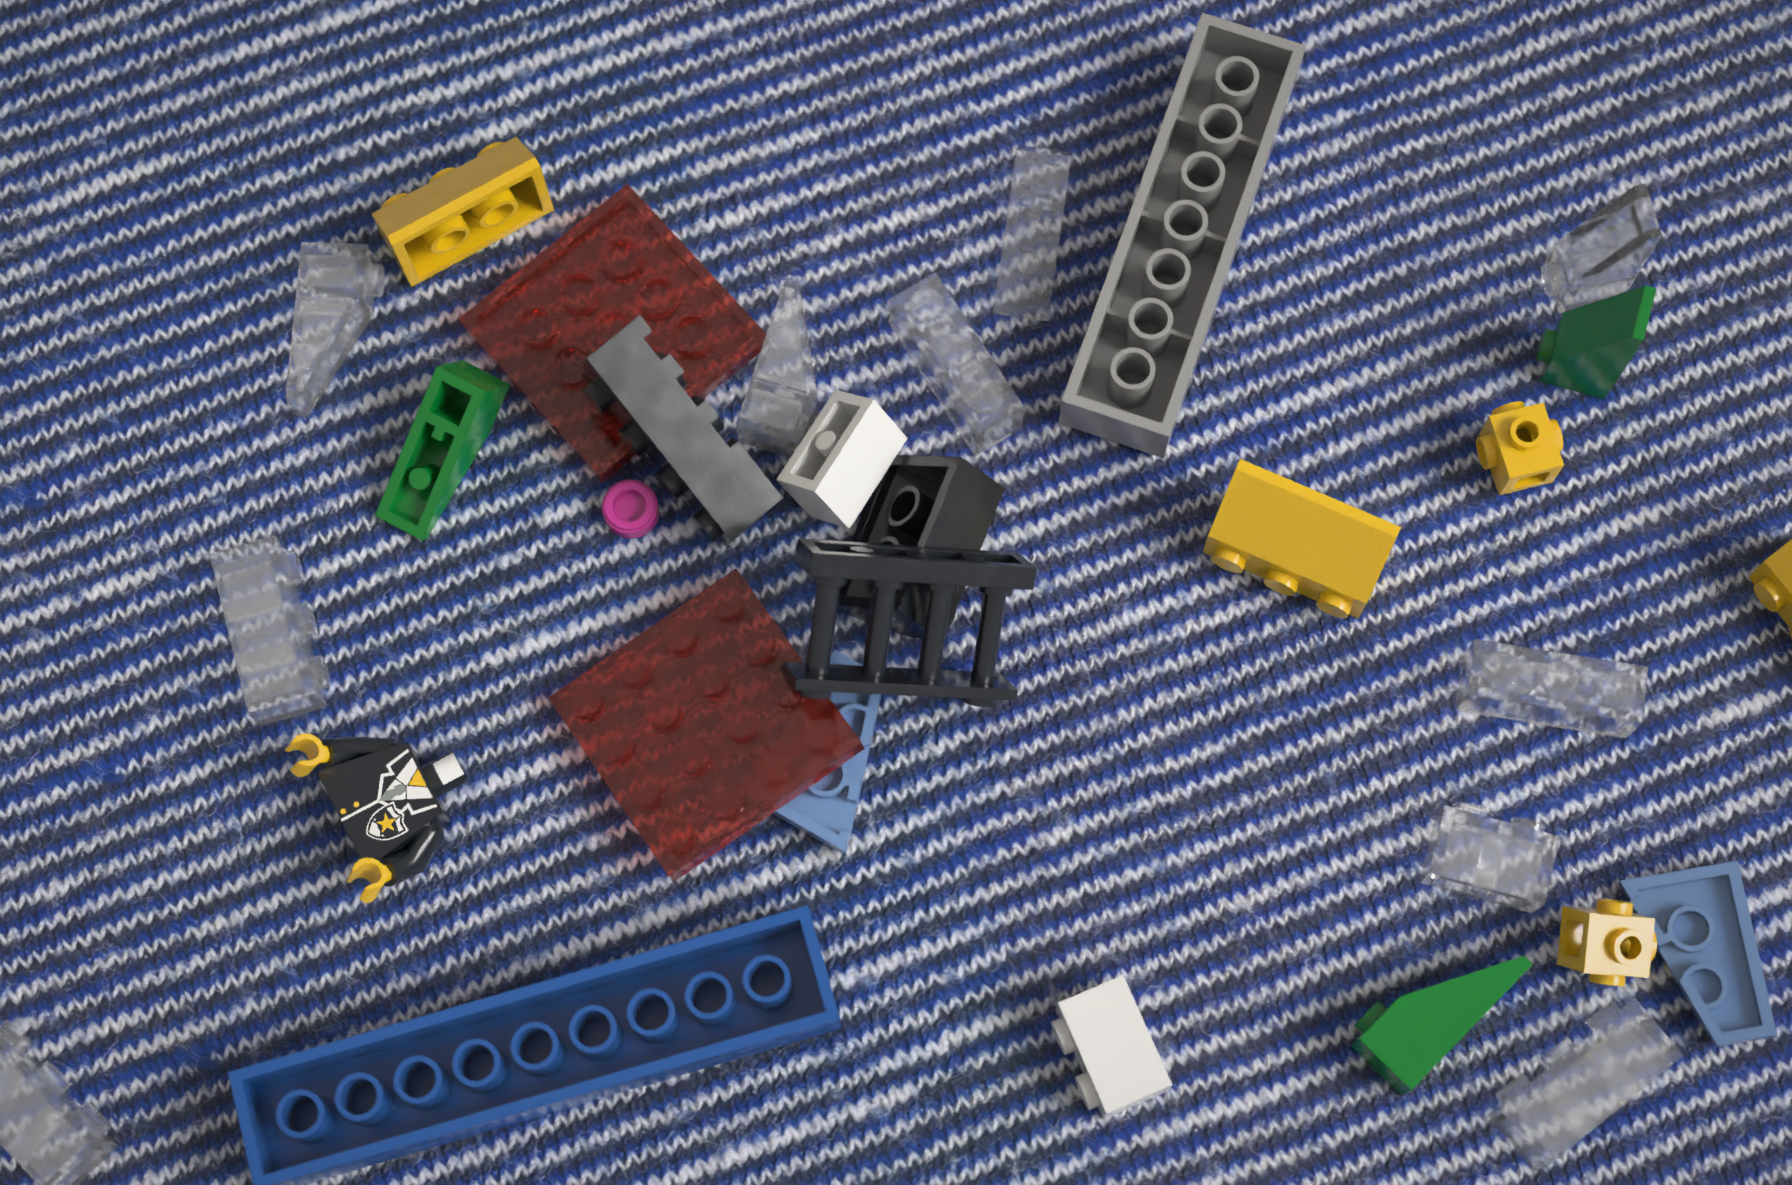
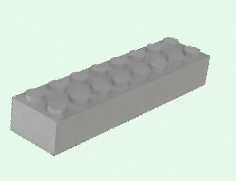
[1058,13,1306,458]

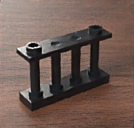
[780,538,1037,707]

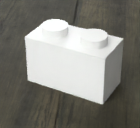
[776,390,908,529]
[1051,975,1172,1119]

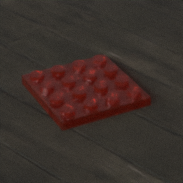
[458,184,770,483]
[548,569,865,882]

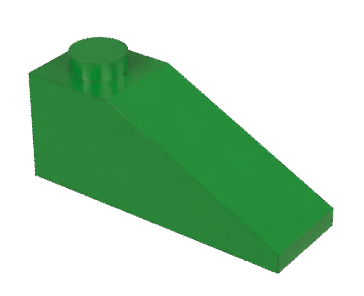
[1536,285,1656,399]
[375,360,510,541]
[1351,956,1533,1096]

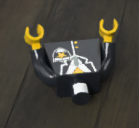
[285,733,469,903]

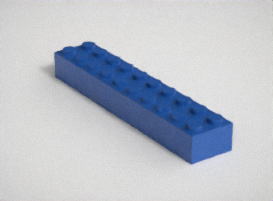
[228,905,842,1185]

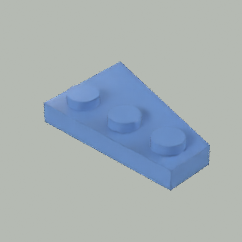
[746,650,882,856]
[1618,861,1777,1047]

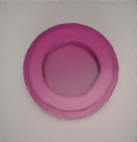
[602,480,659,539]

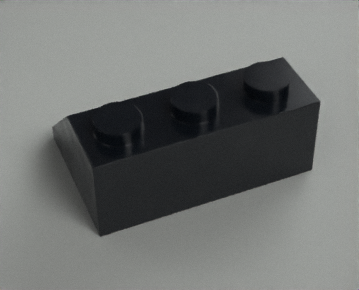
[837,455,1005,638]

